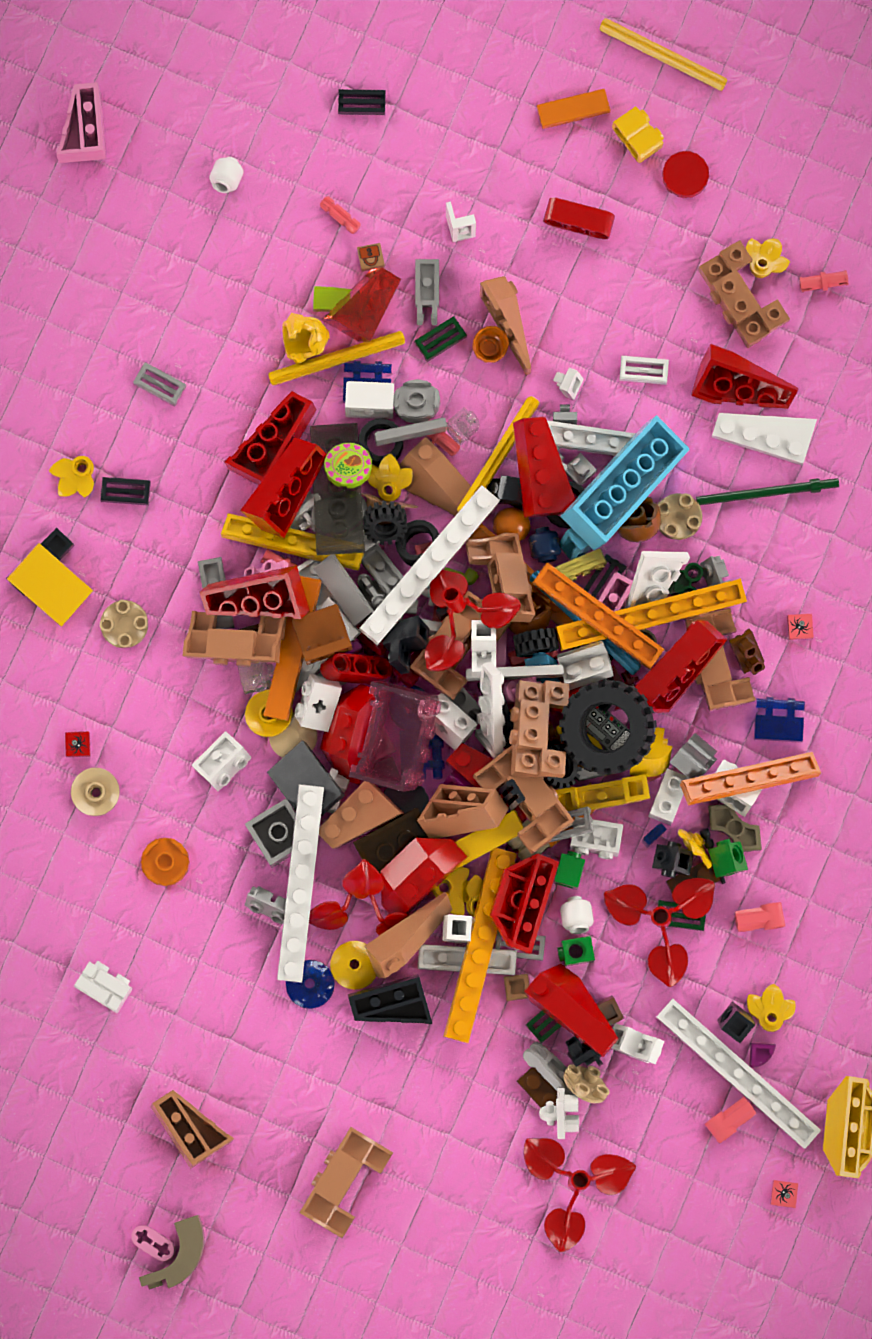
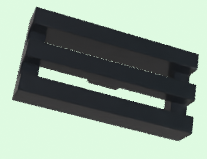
[338,89,386,115]
[101,477,151,506]
[584,554,627,600]
[497,779,525,813]

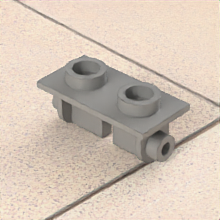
[700,556,731,587]
[357,574,387,611]
[244,886,286,924]

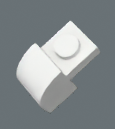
[472,620,496,677]
[442,914,473,943]
[611,1023,665,1064]

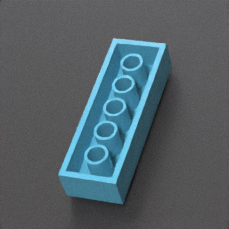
[560,415,690,550]

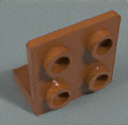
[292,604,353,665]

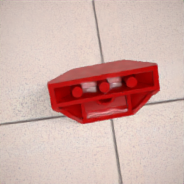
[320,684,382,784]
[380,838,468,914]
[490,853,559,954]

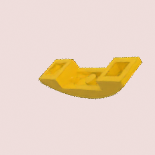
[555,774,650,811]

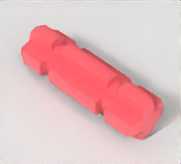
[320,196,361,234]

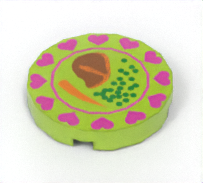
[325,443,372,488]

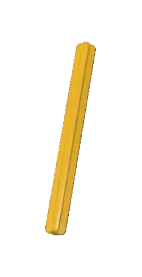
[600,18,727,91]
[268,331,405,386]
[457,396,540,512]

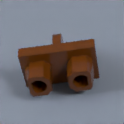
[729,629,765,675]

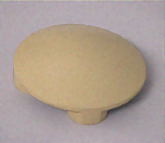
[658,493,702,540]
[100,600,148,648]
[269,712,317,758]
[563,1064,610,1103]

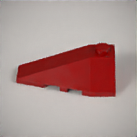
[691,344,798,409]
[524,964,619,1057]

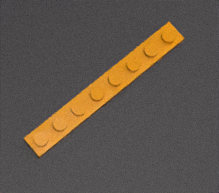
[555,578,747,651]
[443,848,517,1043]

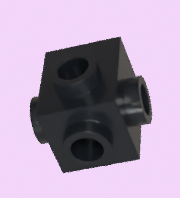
[652,841,694,878]

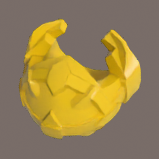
[282,313,330,364]

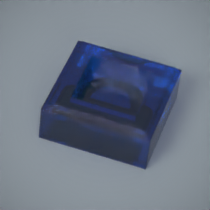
[642,823,667,848]

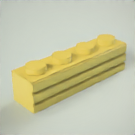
[554,548,607,581]

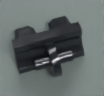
[565,1036,607,1067]

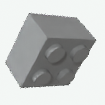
[245,798,296,868]

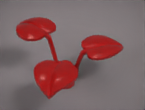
[425,569,521,671]
[309,859,410,936]
[604,878,715,987]
[523,1138,636,1252]

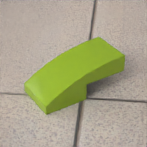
[313,286,362,316]

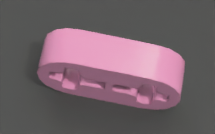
[132,1225,175,1261]

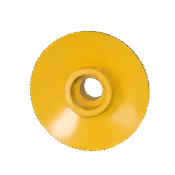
[245,690,293,737]
[330,941,376,990]

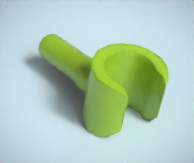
[444,567,479,585]

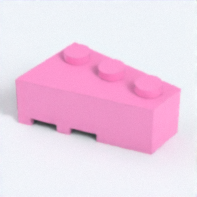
[56,82,106,163]

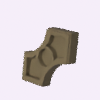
[708,804,762,852]

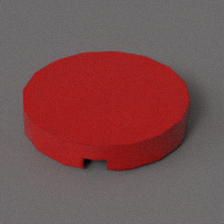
[662,151,709,198]

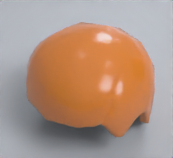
[472,326,509,363]
[493,507,531,541]

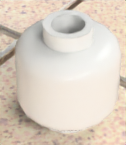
[209,157,243,193]
[560,896,594,934]

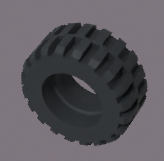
[559,680,657,775]

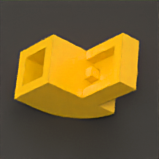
[629,727,673,777]

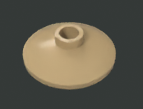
[71,768,120,816]

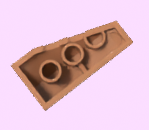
[480,276,531,376]
[399,437,471,516]
[365,892,452,978]

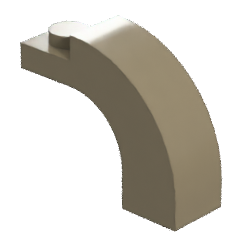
[139,1215,205,1290]

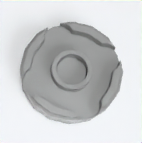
[393,379,441,423]

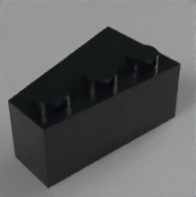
[348,974,432,1024]

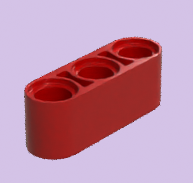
[543,197,615,240]
[320,653,393,685]

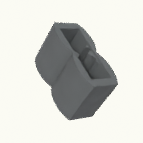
[670,733,718,779]

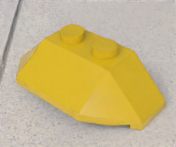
[823,1076,872,1178]

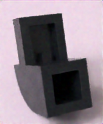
[486,476,523,510]
[383,616,430,675]

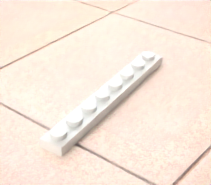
[359,485,500,645]
[277,784,324,982]
[656,999,821,1149]

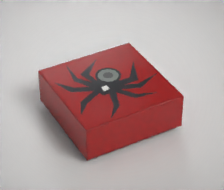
[65,731,91,757]

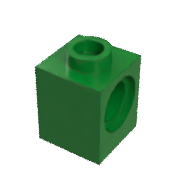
[708,839,748,878]
[554,851,585,890]
[557,936,595,967]

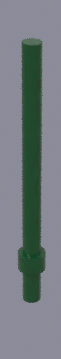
[696,478,839,505]

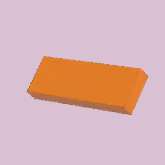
[536,88,611,129]

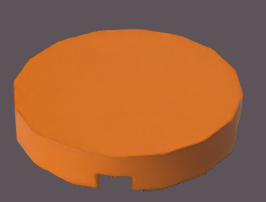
[141,838,190,887]

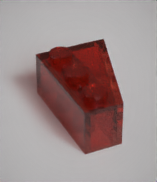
[321,267,401,343]

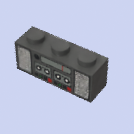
[586,707,630,751]

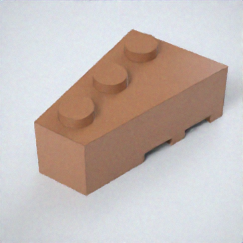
[319,779,404,849]
[417,784,509,838]
[151,1090,234,1169]

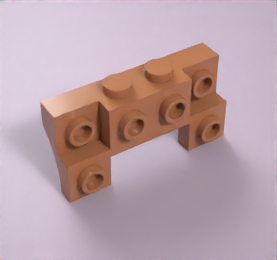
[698,240,790,348]
[465,533,535,627]
[410,591,511,700]
[684,608,756,712]
[182,611,286,667]
[509,680,569,778]
[473,745,574,854]
[299,1127,393,1238]

